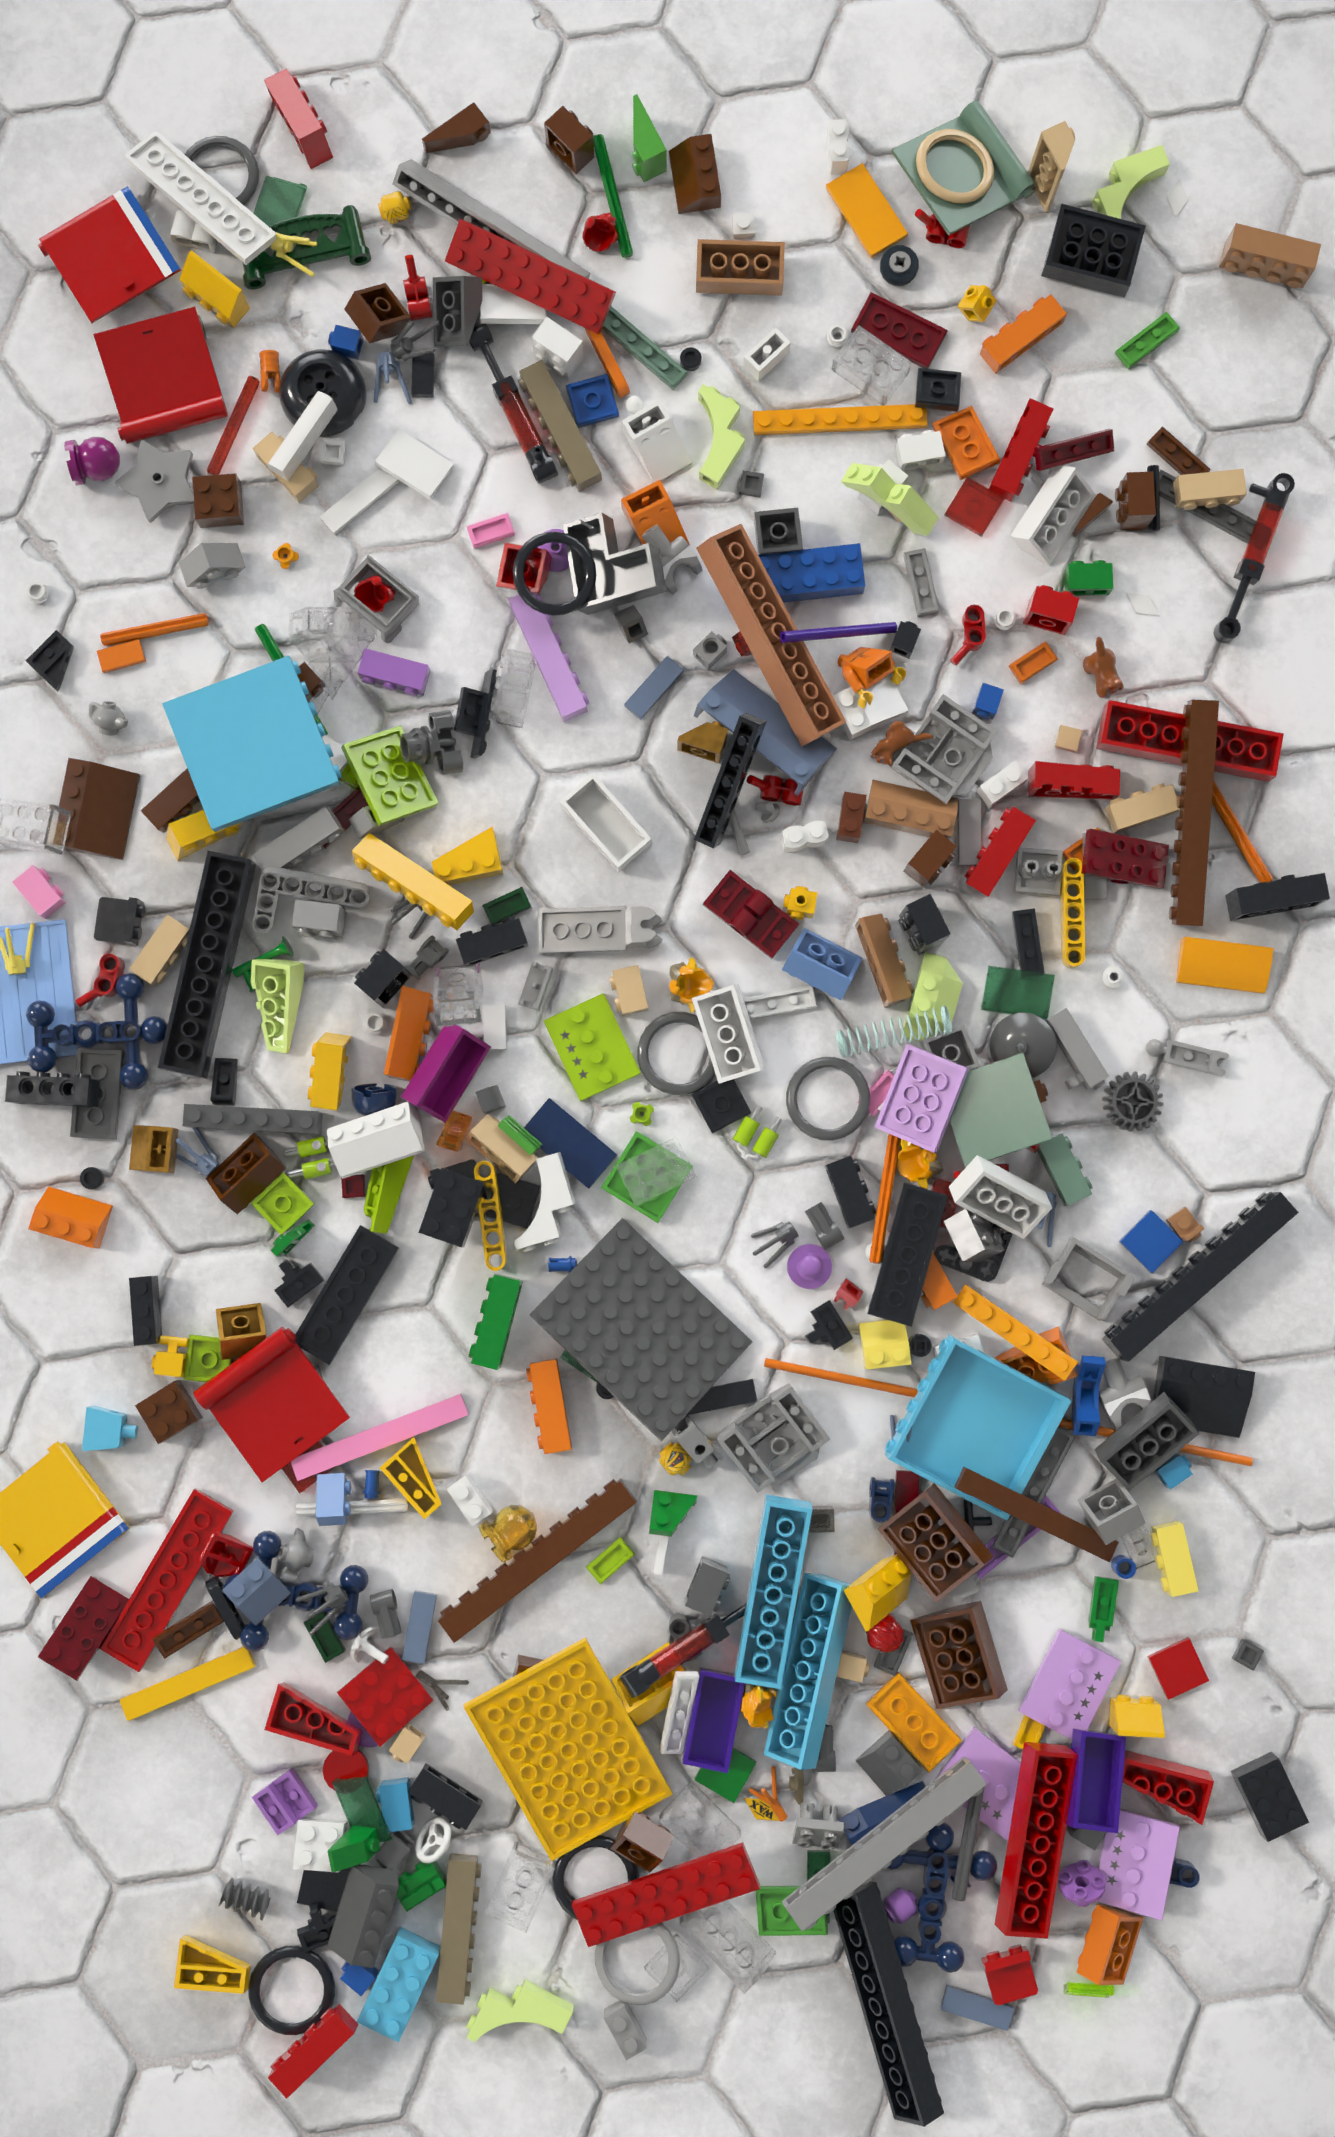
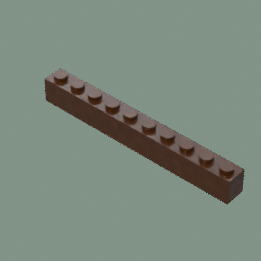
[141,661,326,833]
[1169,699,1219,926]
[438,1479,637,1643]

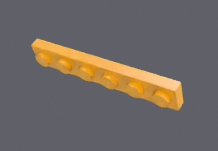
[953,1284,1079,1381]

